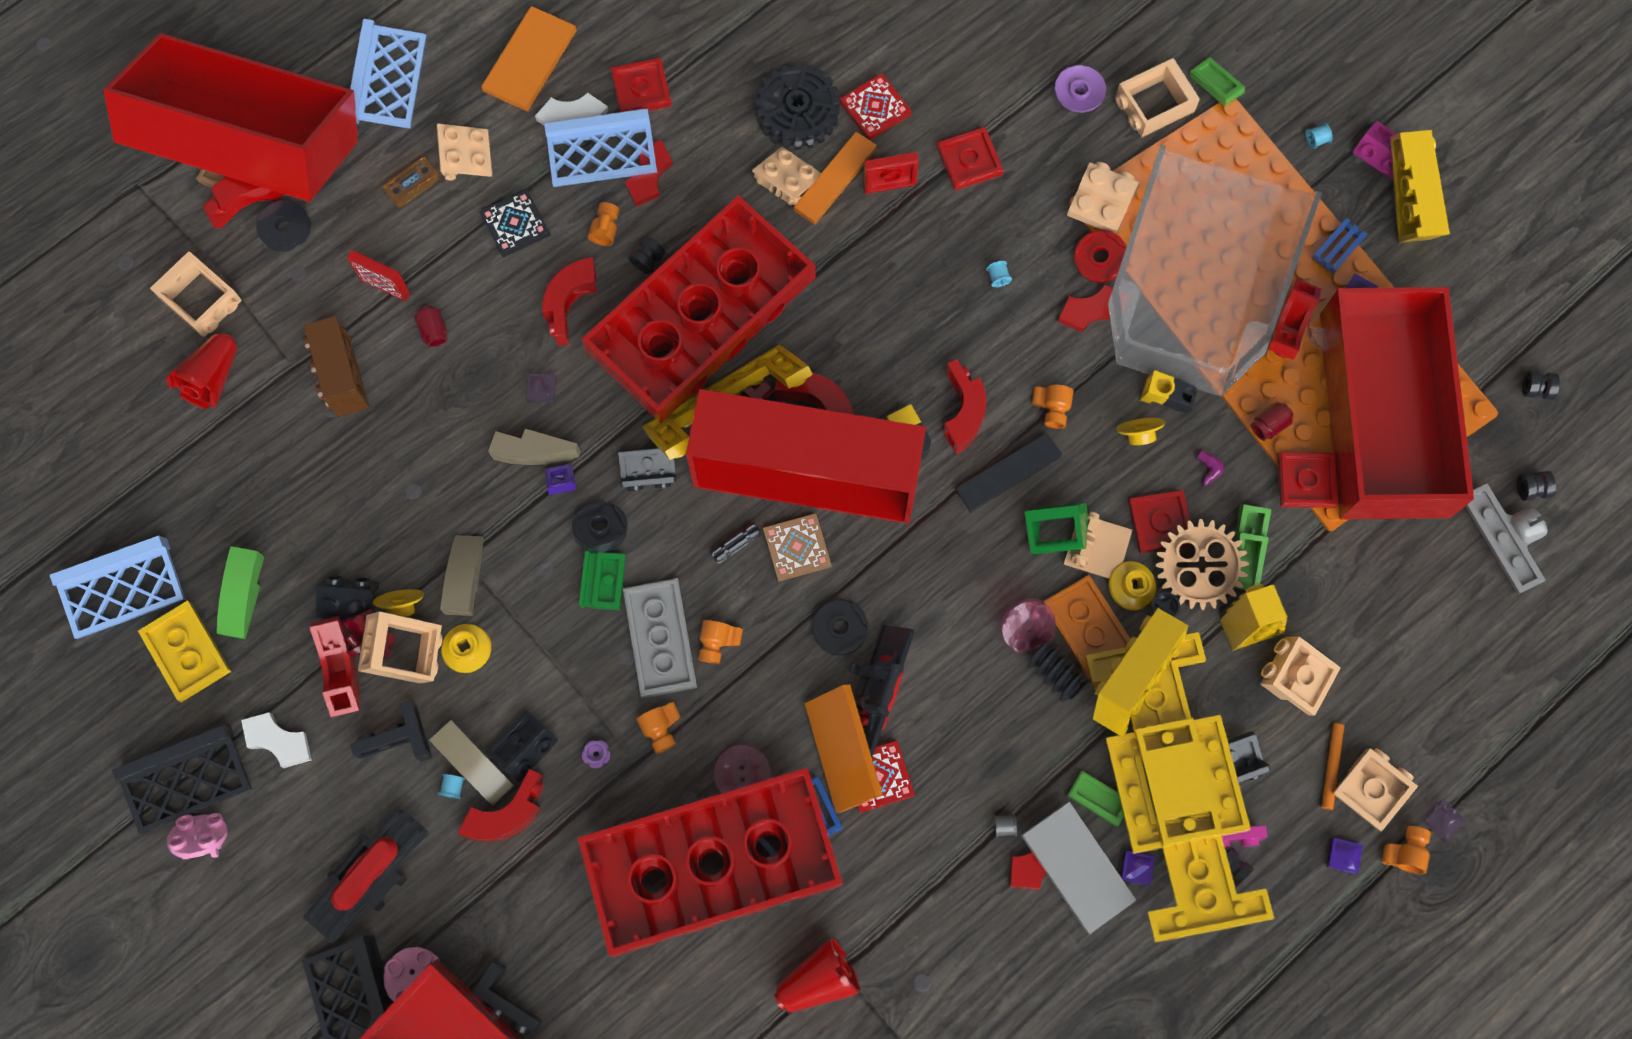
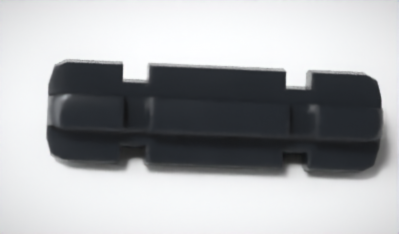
[710,522,761,564]

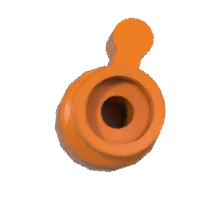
[588,202,620,246]
[1032,385,1074,429]
[698,620,743,664]
[636,702,681,754]
[1381,826,1431,874]

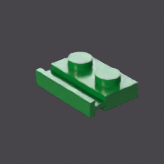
[579,551,626,611]

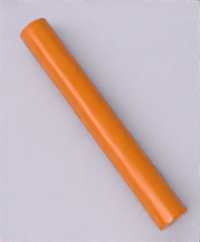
[1321,723,1345,810]

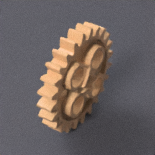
[1156,519,1249,610]

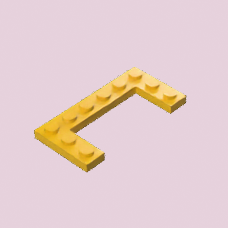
[642,344,813,460]

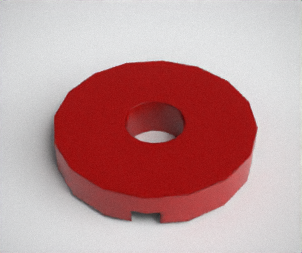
[1075,230,1128,283]

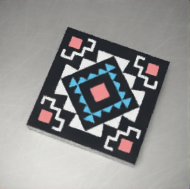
[479,189,551,258]

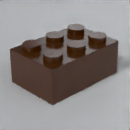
[303,316,370,417]

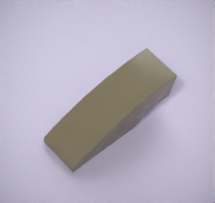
[488,429,581,465]
[440,535,484,616]
[429,720,514,806]

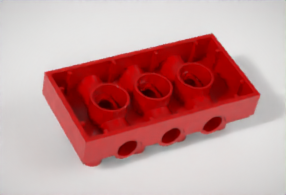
[581,195,815,423]
[578,767,843,957]

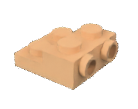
[1067,162,1139,234]
[1261,636,1340,716]
[1332,748,1418,831]

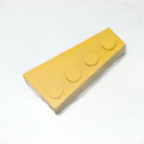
[1390,130,1450,243]
[1220,584,1287,651]
[1093,608,1189,737]

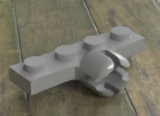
[1465,484,1548,594]

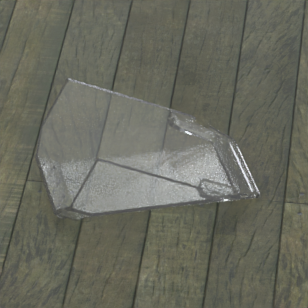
[1108,145,1322,396]

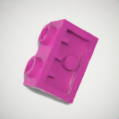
[1353,121,1396,180]

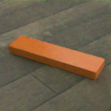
[794,132,877,225]

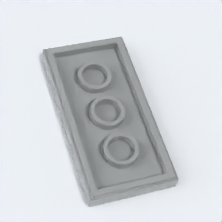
[623,578,697,698]
[1021,802,1136,934]

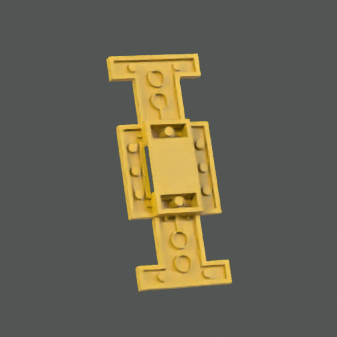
[1086,632,1274,943]

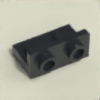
[486,710,558,782]

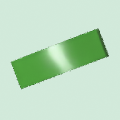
[1233,504,1272,590]
[217,546,264,639]

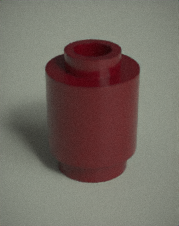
[414,305,448,348]
[1251,402,1293,441]

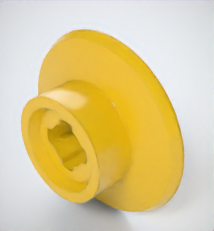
[1116,418,1165,445]
[1109,561,1156,611]
[373,589,424,617]
[441,624,491,673]

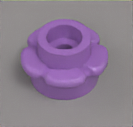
[582,740,610,768]

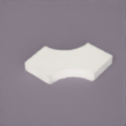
[535,93,609,125]
[241,712,312,768]

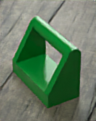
[1025,502,1088,554]

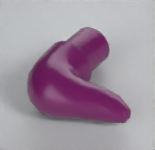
[1197,450,1224,486]

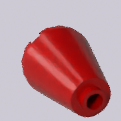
[166,333,238,409]
[774,938,861,1013]

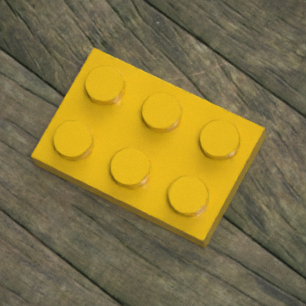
[138,601,231,702]

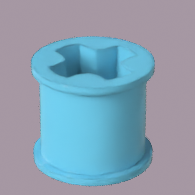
[1305,123,1333,149]
[986,261,1012,287]
[438,774,465,799]

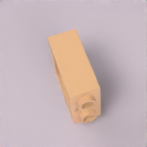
[1115,58,1200,138]
[150,252,242,338]
[358,612,442,684]

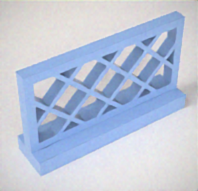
[350,19,426,128]
[544,109,657,187]
[50,536,186,639]

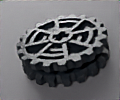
[755,64,840,150]

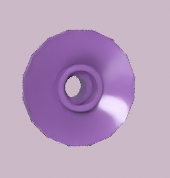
[1055,65,1106,113]

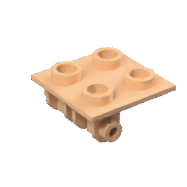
[437,124,492,180]
[752,147,821,206]
[1064,512,1132,579]

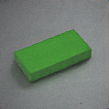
[1190,57,1245,106]
[1067,771,1124,826]

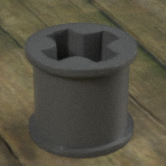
[993,813,1017,838]

